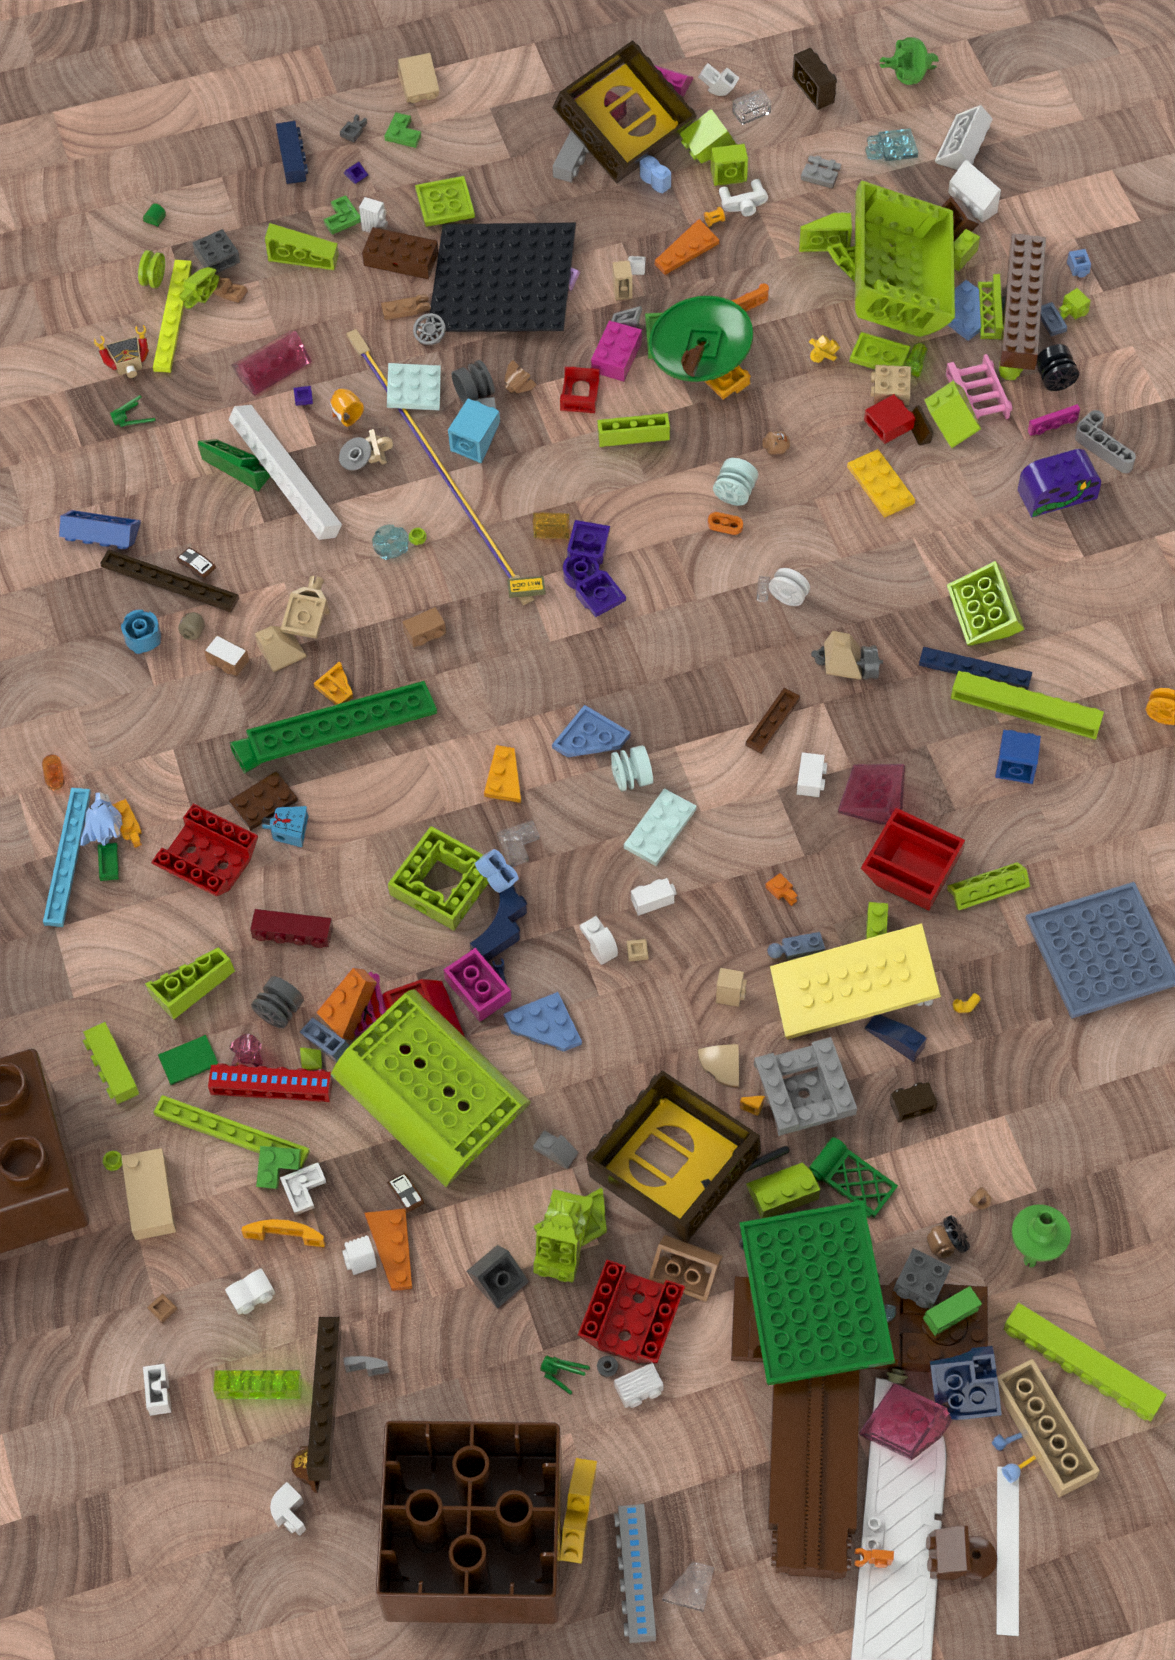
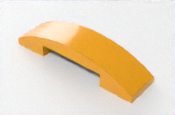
[241,1219,326,1248]

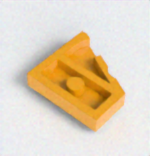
[314,662,353,705]

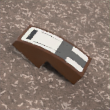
[176,547,217,579]
[387,1173,424,1213]

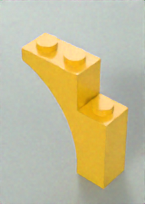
[560,1458,597,1564]

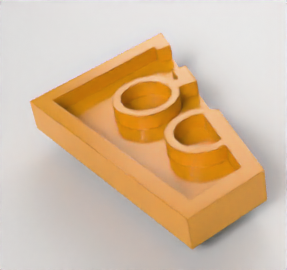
[484,745,521,803]

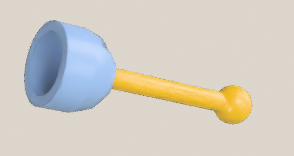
[1002,1455,1036,1483]

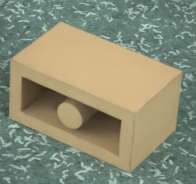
[612,260,632,301]
[716,968,747,1007]

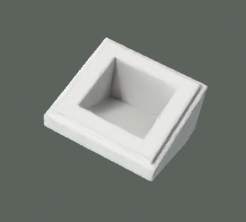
[628,256,646,275]

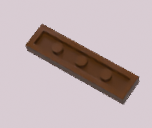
[745,688,800,754]

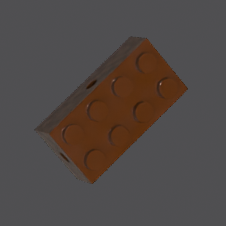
[362,227,438,280]

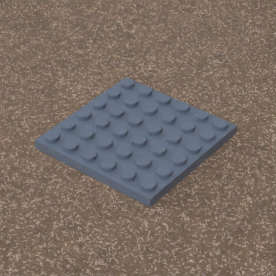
[1025,882,1175,1019]

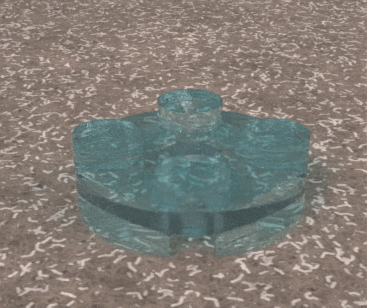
[372,524,409,560]

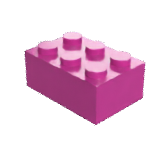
[591,320,642,382]
[443,948,511,1022]

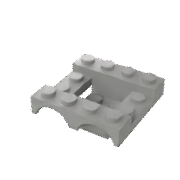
[754,1037,857,1136]

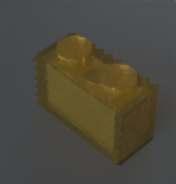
[533,512,570,539]

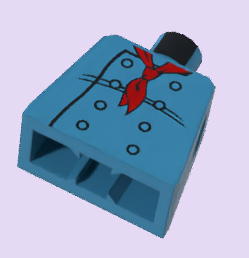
[262,806,309,847]

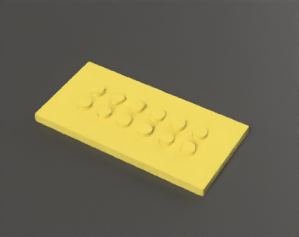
[770,923,941,1040]

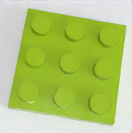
[415,176,475,227]

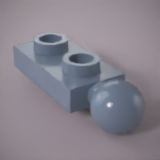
[767,932,825,959]

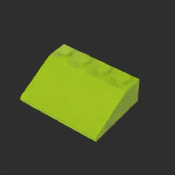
[947,561,1025,646]

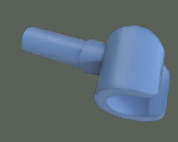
[992,1433,1022,1451]

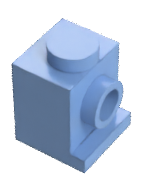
[1067,249,1091,278]

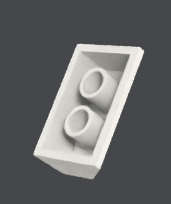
[948,160,1001,222]

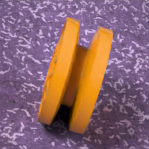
[1145,688,1175,725]

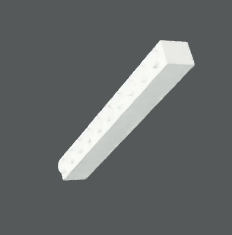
[228,405,342,540]

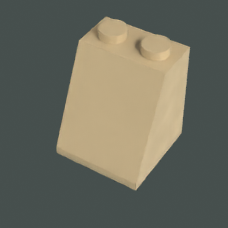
[397,53,439,103]

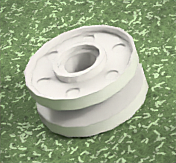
[769,568,810,606]

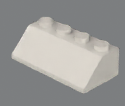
[935,105,993,170]

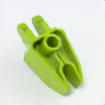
[180,267,219,309]

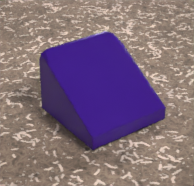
[344,162,368,184]

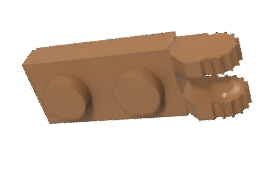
[381,294,431,320]

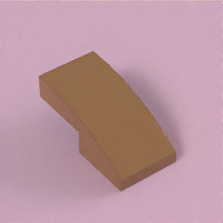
[213,277,248,303]

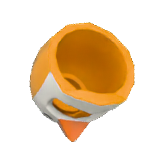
[330,388,364,427]

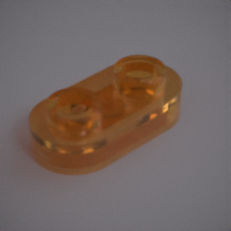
[42,754,65,790]

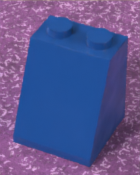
[995,730,1041,784]

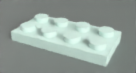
[624,788,697,866]

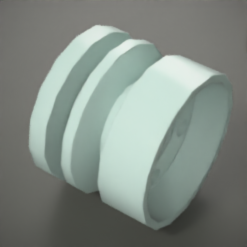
[713,458,759,506]
[611,745,653,792]

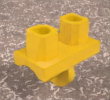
[809,335,840,363]

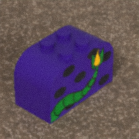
[1017,449,1101,518]

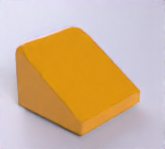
[740,1096,765,1116]

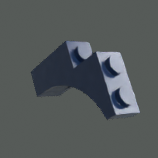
[470,885,527,962]

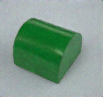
[143,203,166,227]

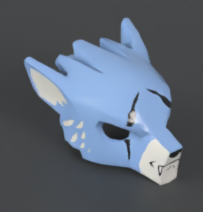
[80,792,122,846]

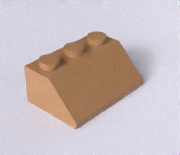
[648,1235,723,1302]

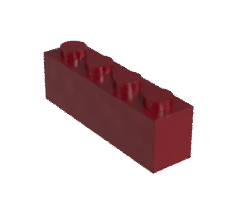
[250,909,333,948]

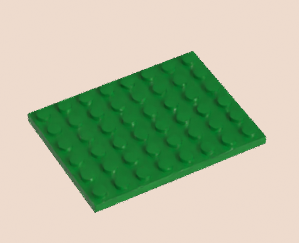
[739,1200,895,1386]

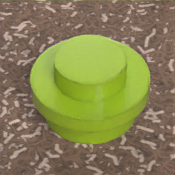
[409,528,427,545]
[103,1151,122,1171]

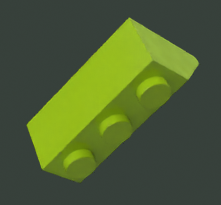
[746,1162,820,1219]

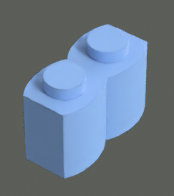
[640,155,671,194]
[475,849,519,893]

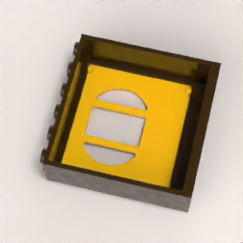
[552,40,697,184]
[586,1070,761,1243]

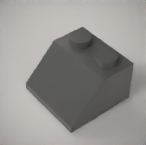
[466,1245,529,1308]

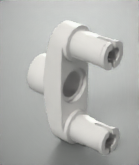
[719,179,768,216]

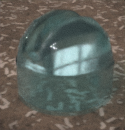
[884,1305,896,1322]

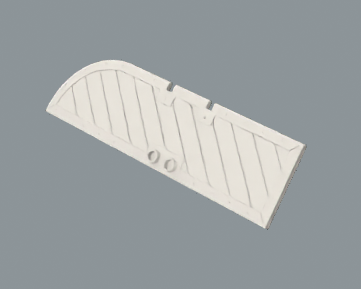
[851,1377,946,1660]

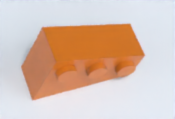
[316,968,377,1040]

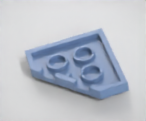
[948,280,981,341]
[552,705,631,758]
[503,992,582,1052]

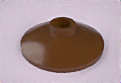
[963,1536,997,1580]

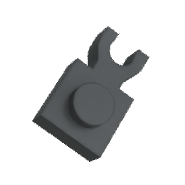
[340,114,367,142]

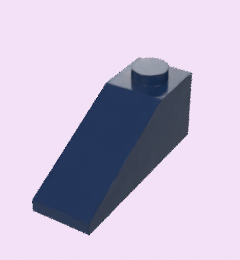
[864,1014,927,1062]

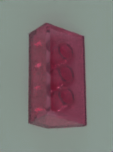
[232,331,312,396]

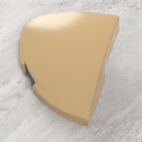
[698,1044,739,1088]

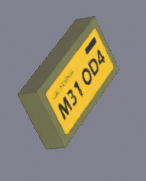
[507,576,546,598]

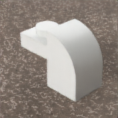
[698,63,739,96]
[580,916,618,965]
[270,1482,306,1536]

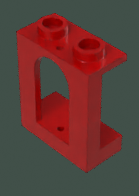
[560,366,600,413]

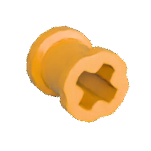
[704,207,725,227]

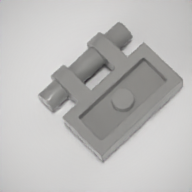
[801,155,842,188]

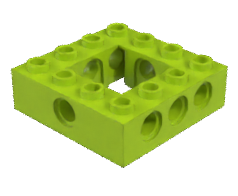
[388,826,489,931]

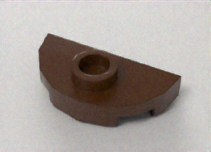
[681,345,705,377]

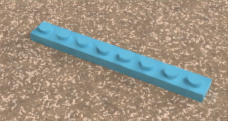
[43,788,91,927]

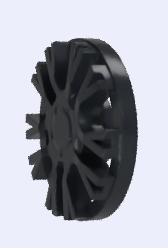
[943,1215,970,1253]

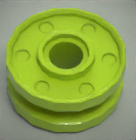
[138,250,165,289]

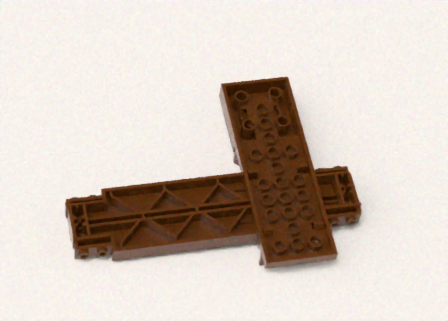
[731,1276,988,1580]

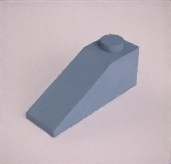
[300,1017,350,1063]

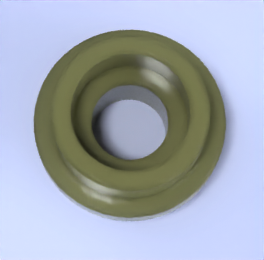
[887,1368,908,1384]

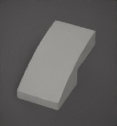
[343,1356,389,1376]

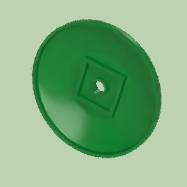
[649,296,753,382]

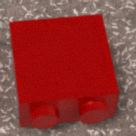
[864,394,915,444]

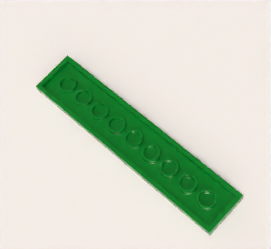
[246,681,437,764]

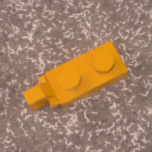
[110,799,142,848]

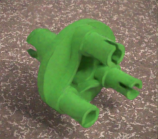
[879,37,939,85]
[1012,1205,1071,1267]

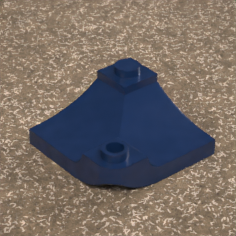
[930,1346,1002,1420]

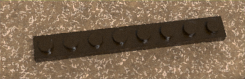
[100,549,239,612]

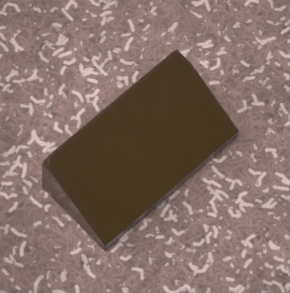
[911,405,933,446]

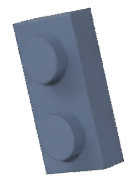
[1040,302,1067,336]

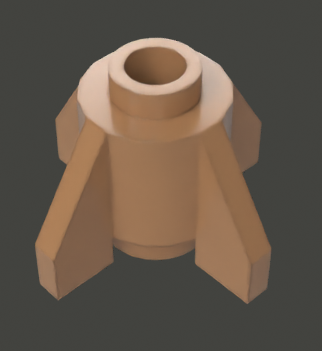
[504,360,537,394]

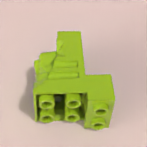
[533,1189,593,1283]

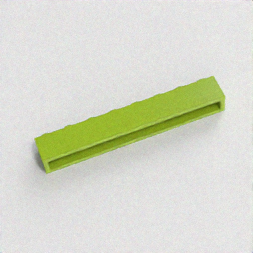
[951,671,1104,740]
[1003,1302,1167,1422]

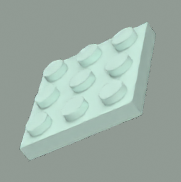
[387,363,441,410]

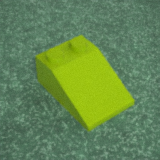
[799,212,852,252]
[925,380,981,448]

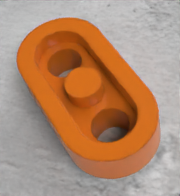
[708,512,743,535]

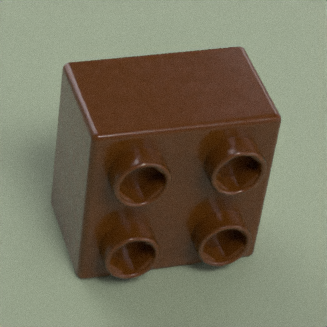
[0,1049,89,1254]
[376,1420,562,1624]

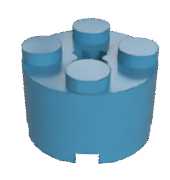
[121,609,161,654]

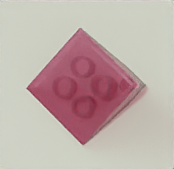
[838,764,906,824]
[859,1383,952,1460]

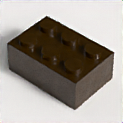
[792,47,837,110]

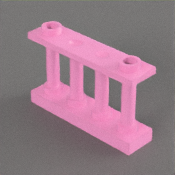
[946,354,1012,419]

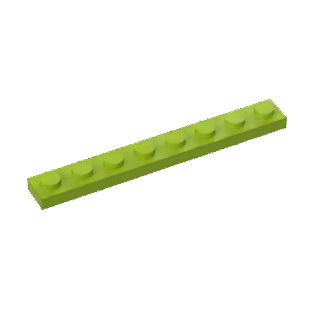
[153,1095,310,1169]

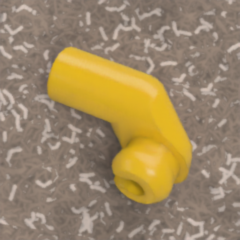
[952,993,981,1013]

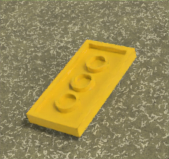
[847,449,916,518]

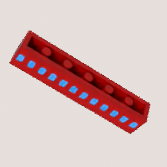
[208,1063,333,1102]

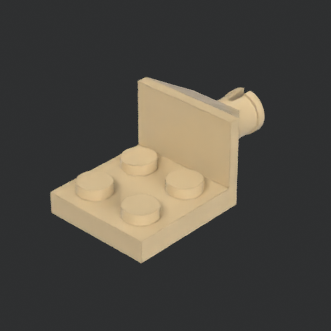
[281,576,330,639]

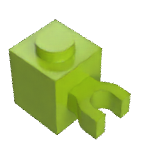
[1059,288,1091,320]

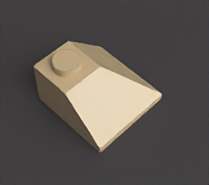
[255,626,307,672]
[824,631,862,680]

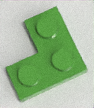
[384,112,421,148]
[324,195,361,235]
[256,1146,302,1189]

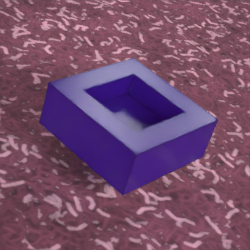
[294,386,313,406]

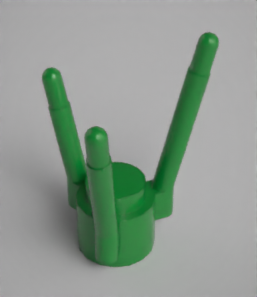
[110,395,156,427]
[540,1355,590,1395]

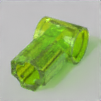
[903,343,928,378]

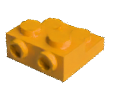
[704,365,751,400]

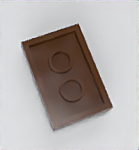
[229,771,298,831]

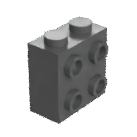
[192,229,240,274]
[893,1248,951,1309]

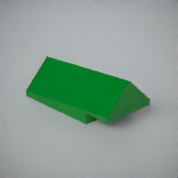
[197,439,271,492]

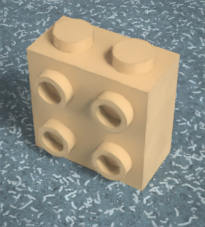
[870,365,911,406]

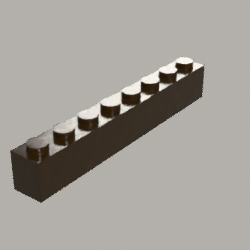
[306,1317,342,1481]

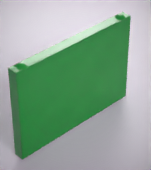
[158,1035,218,1086]

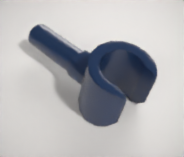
[492,958,507,985]

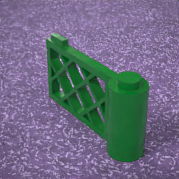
[808,1137,898,1219]

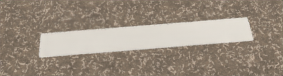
[997,1466,1019,1636]

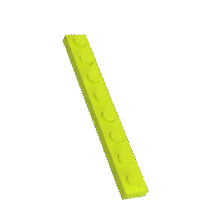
[153,260,192,373]

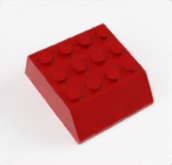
[861,808,965,911]

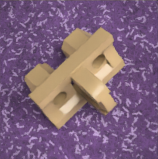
[365,429,393,465]

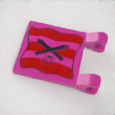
[354,972,386,1037]

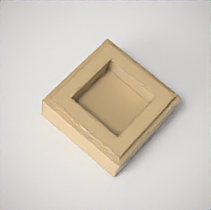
[627,939,648,961]

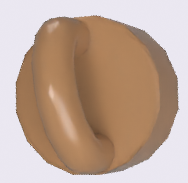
[969,1187,991,1209]

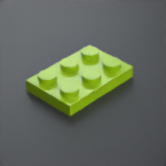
[849,332,911,369]

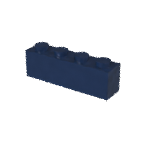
[276,121,309,184]

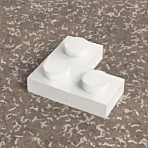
[280,1162,326,1216]

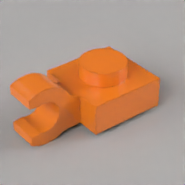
[765,873,798,906]
[854,1548,894,1568]

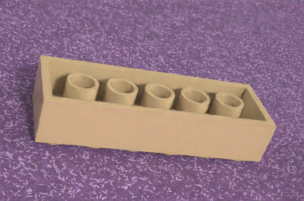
[997,1359,1100,1498]

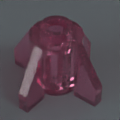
[229,1034,263,1067]

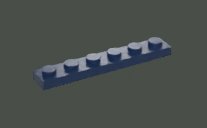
[919,647,1033,690]

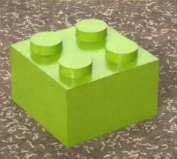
[711,144,748,186]

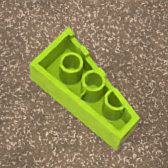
[265,223,339,270]
[145,947,235,1020]

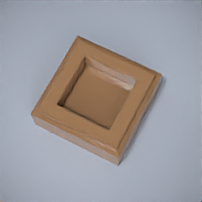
[147,1293,177,1323]

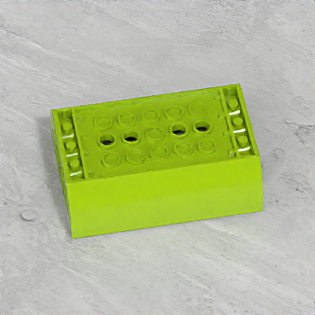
[855,180,955,337]
[331,989,531,1187]

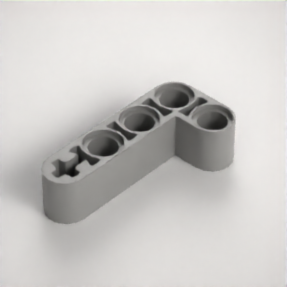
[1075,410,1136,473]

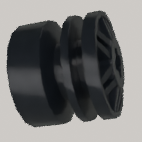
[1036,344,1080,391]

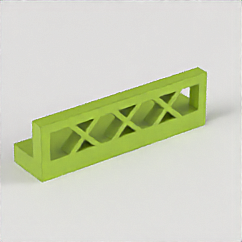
[978,274,1003,339]
[947,862,1030,910]

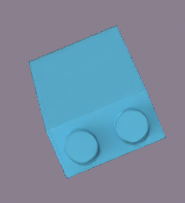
[448,399,500,463]

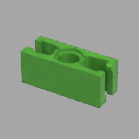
[923,1286,982,1336]

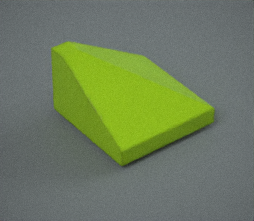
[300,1047,322,1071]

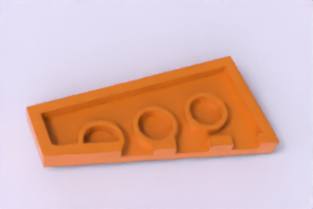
[655,219,719,275]
[364,1209,412,1291]

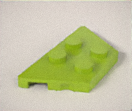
[533,1187,607,1246]

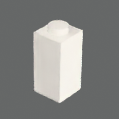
[631,878,676,916]

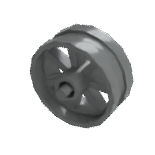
[857,645,883,680]

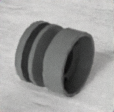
[451,360,495,404]
[251,976,304,1029]

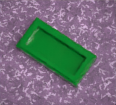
[98,843,119,881]

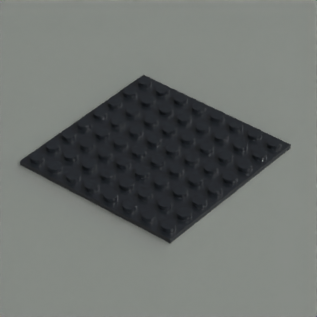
[429,222,576,332]

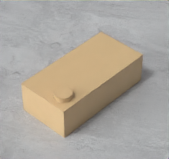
[121,1148,176,1240]

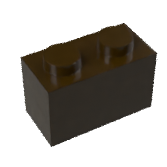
[889,1082,938,1123]

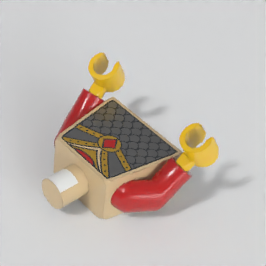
[94,325,149,378]

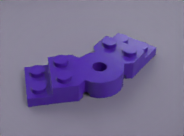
[563,520,626,618]

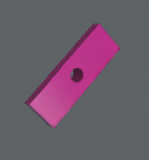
[1028,404,1080,436]

